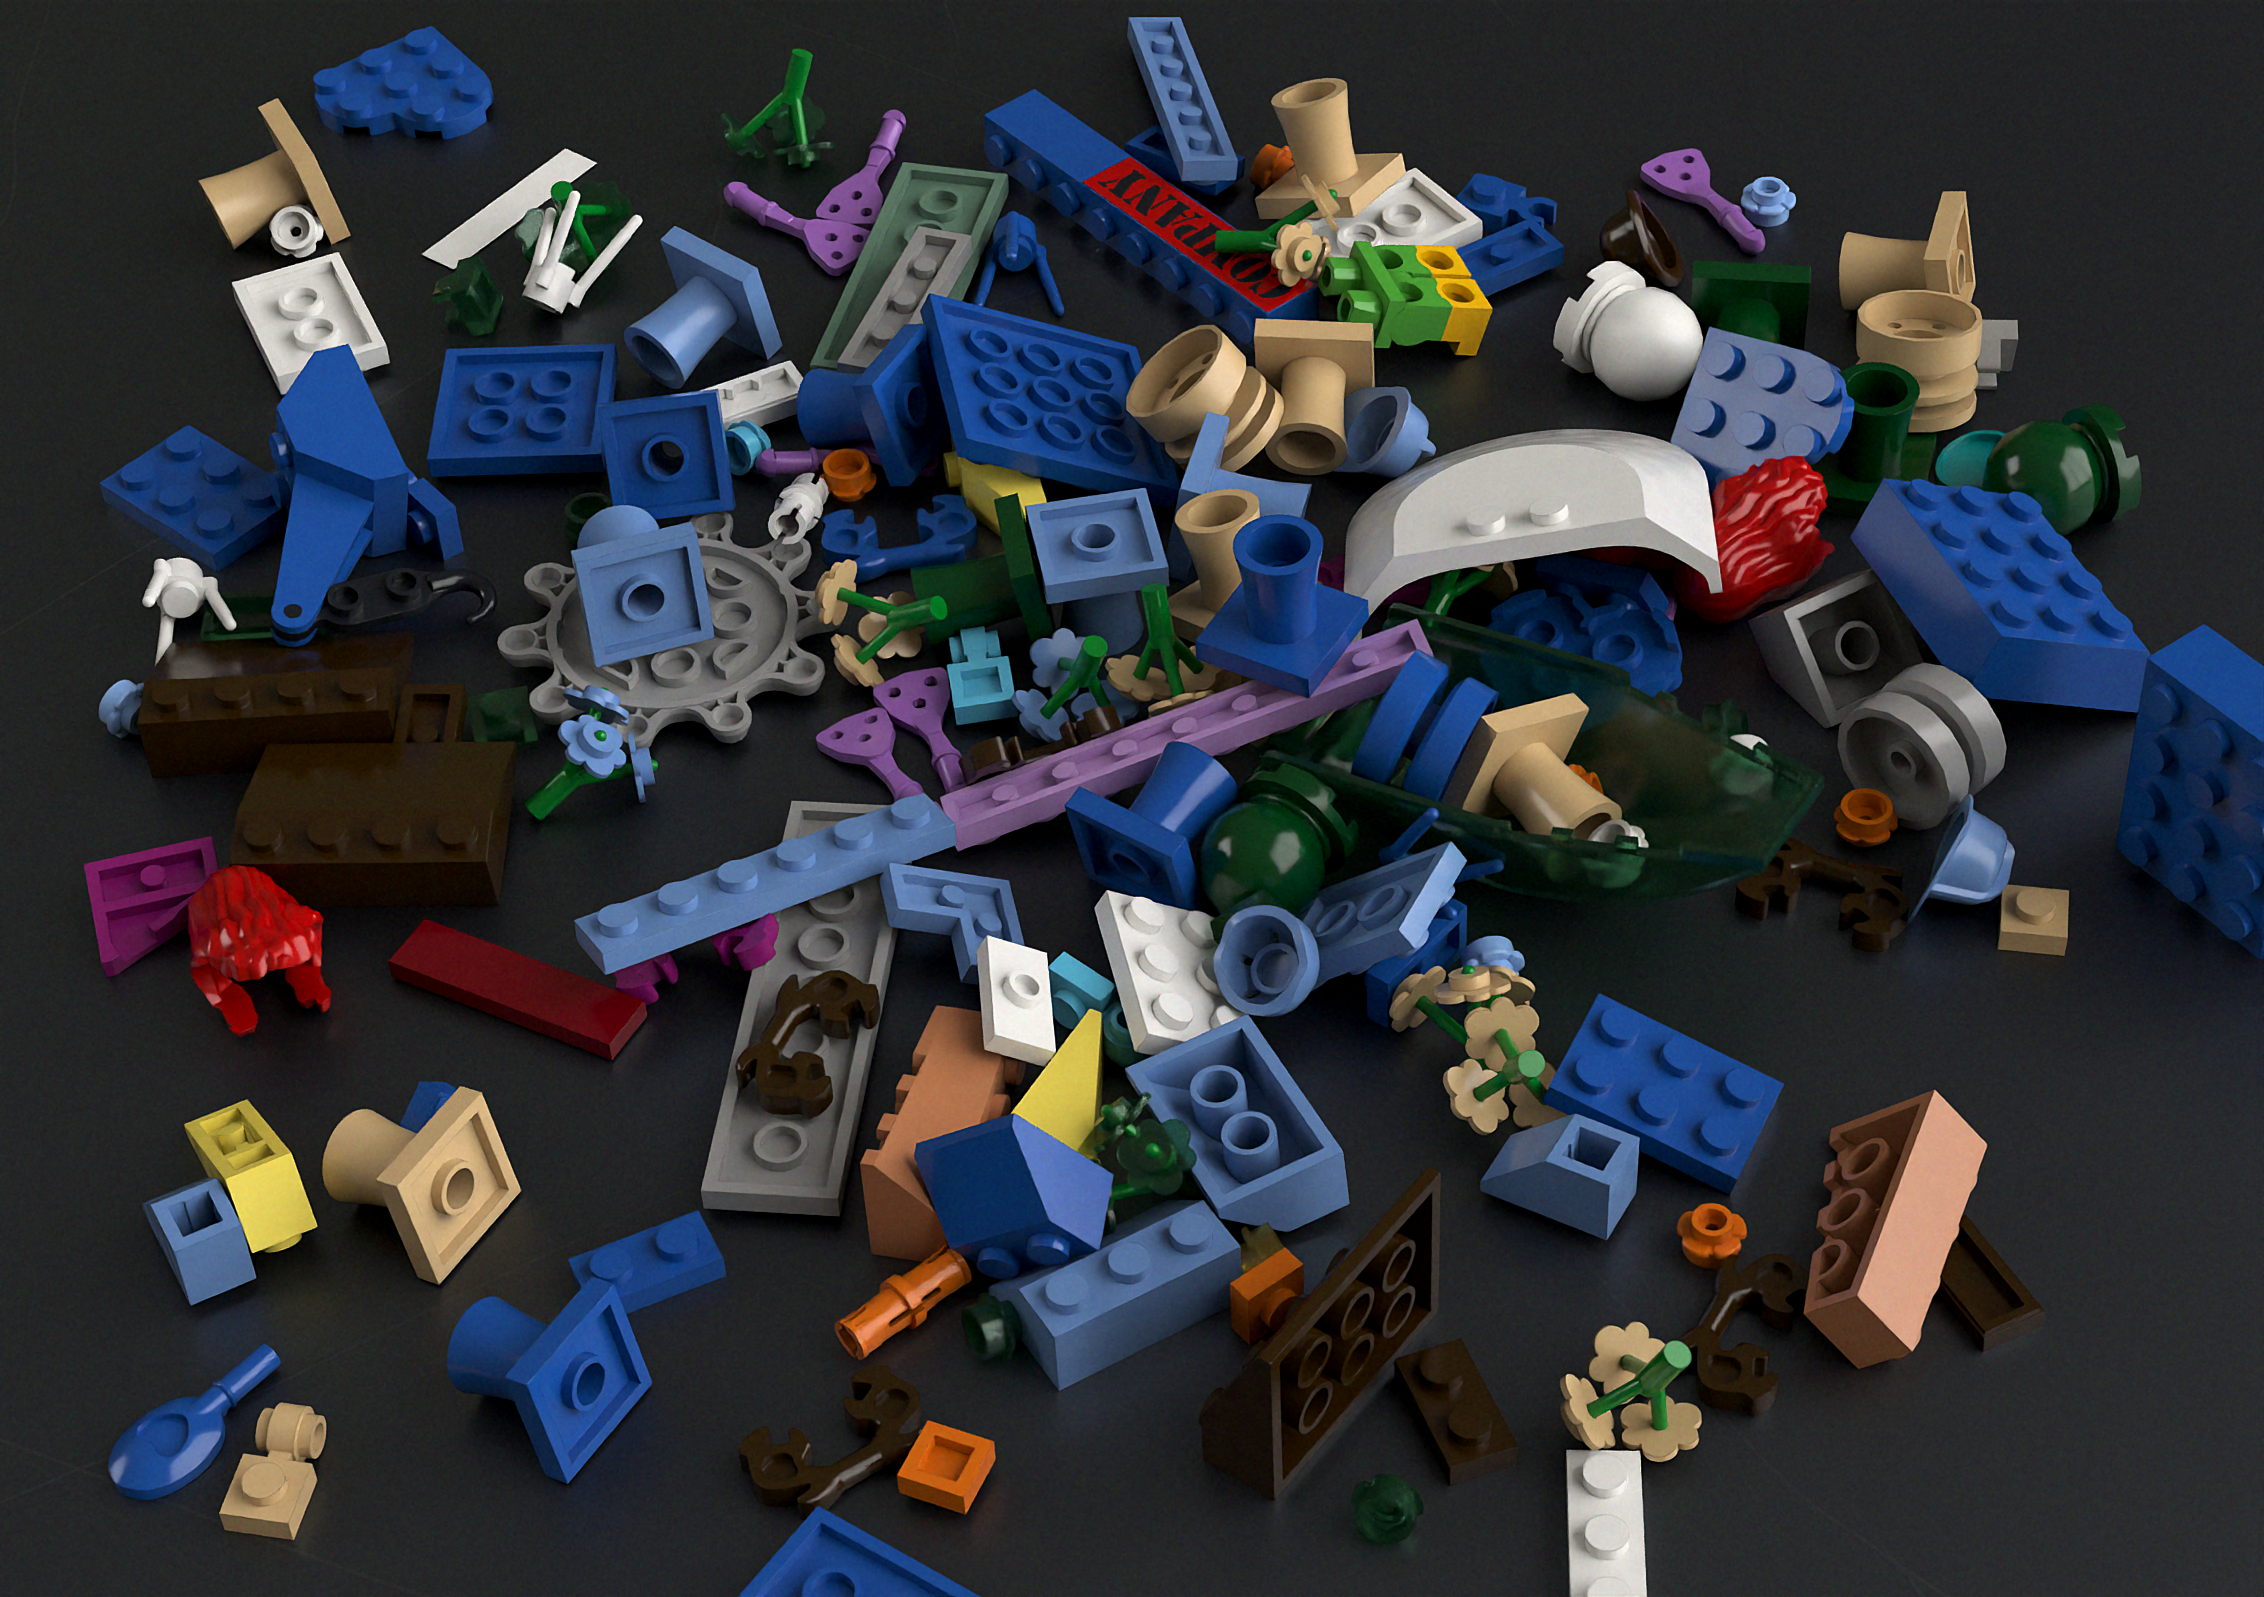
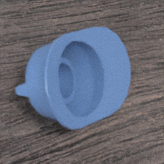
[1332,386,1436,479]
[1906,794,2015,925]

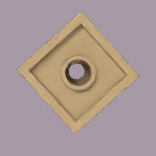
[1255,78,1406,219]
[198,98,351,250]
[1839,191,1976,312]
[1254,318,1375,475]
[1168,489,1323,643]
[1437,693,1622,873]
[322,1086,521,1285]

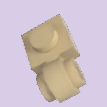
[219,1402,326,1540]

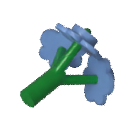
[1012,628,1139,743]
[524,685,658,820]

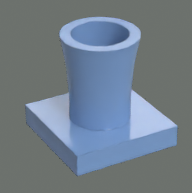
[624,226,783,389]
[1166,411,1312,581]
[1025,488,1169,656]
[571,505,715,668]

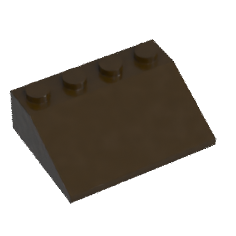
[137,629,414,778]
[229,741,518,907]
[1199,1166,1441,1501]

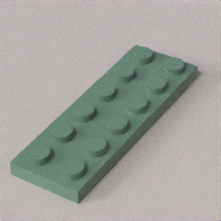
[810,162,1009,371]

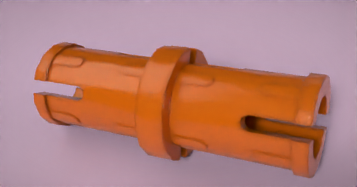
[834,1244,972,1360]

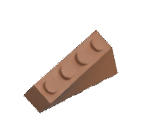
[860,1005,1026,1262]
[1803,1090,1988,1369]

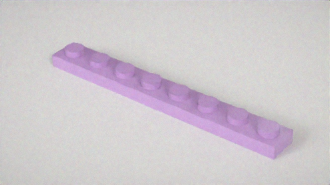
[940,619,1434,852]

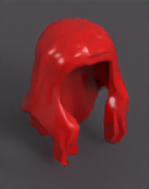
[1672,455,1835,625]
[188,865,332,1038]

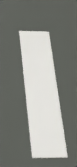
[422,148,597,270]

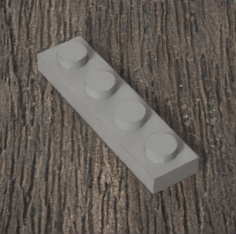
[837,226,972,374]

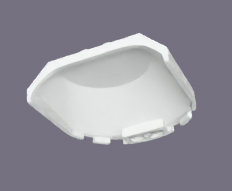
[1344,429,1723,643]

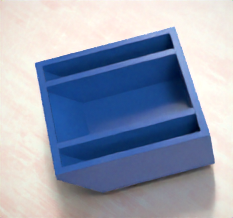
[1850,478,2151,713]
[2115,624,2264,959]

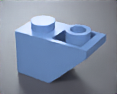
[1480,1113,1640,1240]
[142,1177,256,1306]

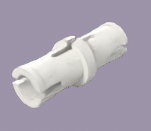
[768,473,829,544]

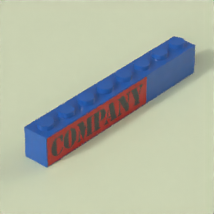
[984,89,1319,350]

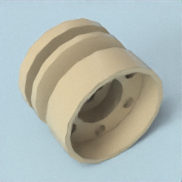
[1855,290,1983,433]
[1126,325,1284,472]

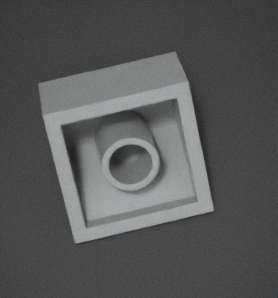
[1748,568,1924,728]

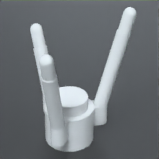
[521,191,642,315]
[142,557,237,666]

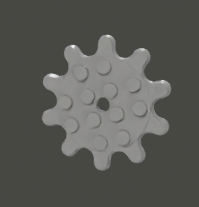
[497,511,844,754]

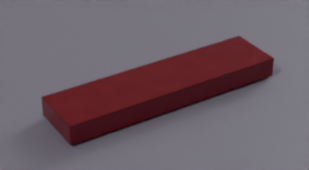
[388,919,647,1060]

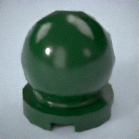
[1982,402,2142,536]
[1196,763,1359,921]

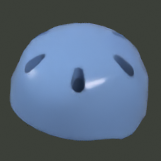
[1214,905,1320,1017]

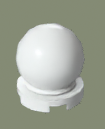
[1553,261,1703,402]

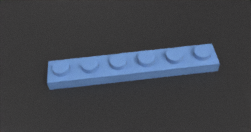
[1127,17,1238,186]
[574,793,957,975]

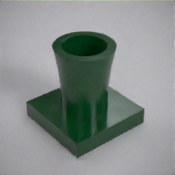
[1691,260,1811,351]
[1810,362,1937,519]
[911,493,1057,650]

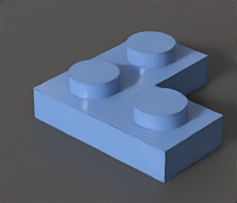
[879,862,1025,985]

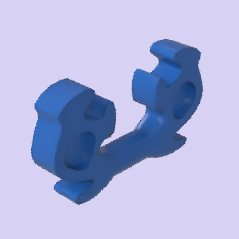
[821,494,978,584]

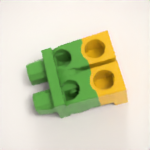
[1318,241,1493,356]

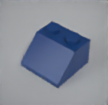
[914,1113,1114,1279]

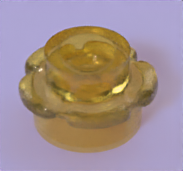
[1240,1221,1284,1272]

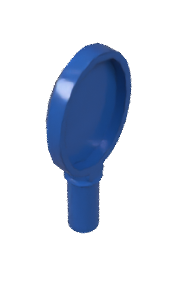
[108,1344,281,1500]

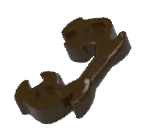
[958,705,1123,787]
[1735,836,1909,952]
[735,970,880,1119]
[1678,1254,1810,1417]
[738,1365,923,1521]

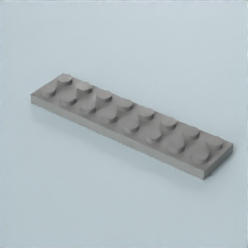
[701,801,912,1217]

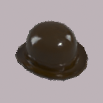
[1599,189,1684,287]

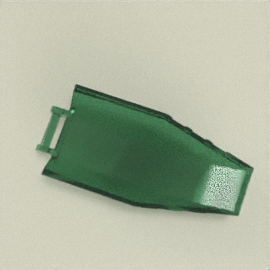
[1258,603,1824,905]

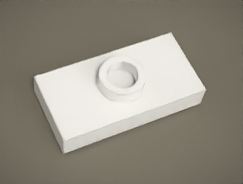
[700,360,803,432]
[977,935,1056,1067]

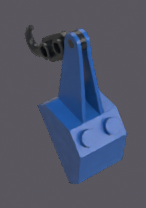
[269,344,498,647]

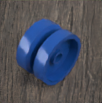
[1350,649,1500,813]

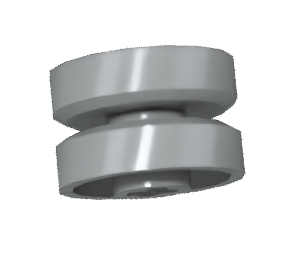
[1837,663,2007,831]

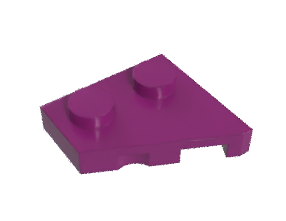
[84,836,220,978]

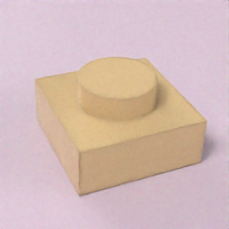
[1997,884,2069,956]

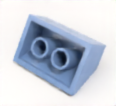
[1125,1014,1350,1232]
[988,1200,1242,1391]

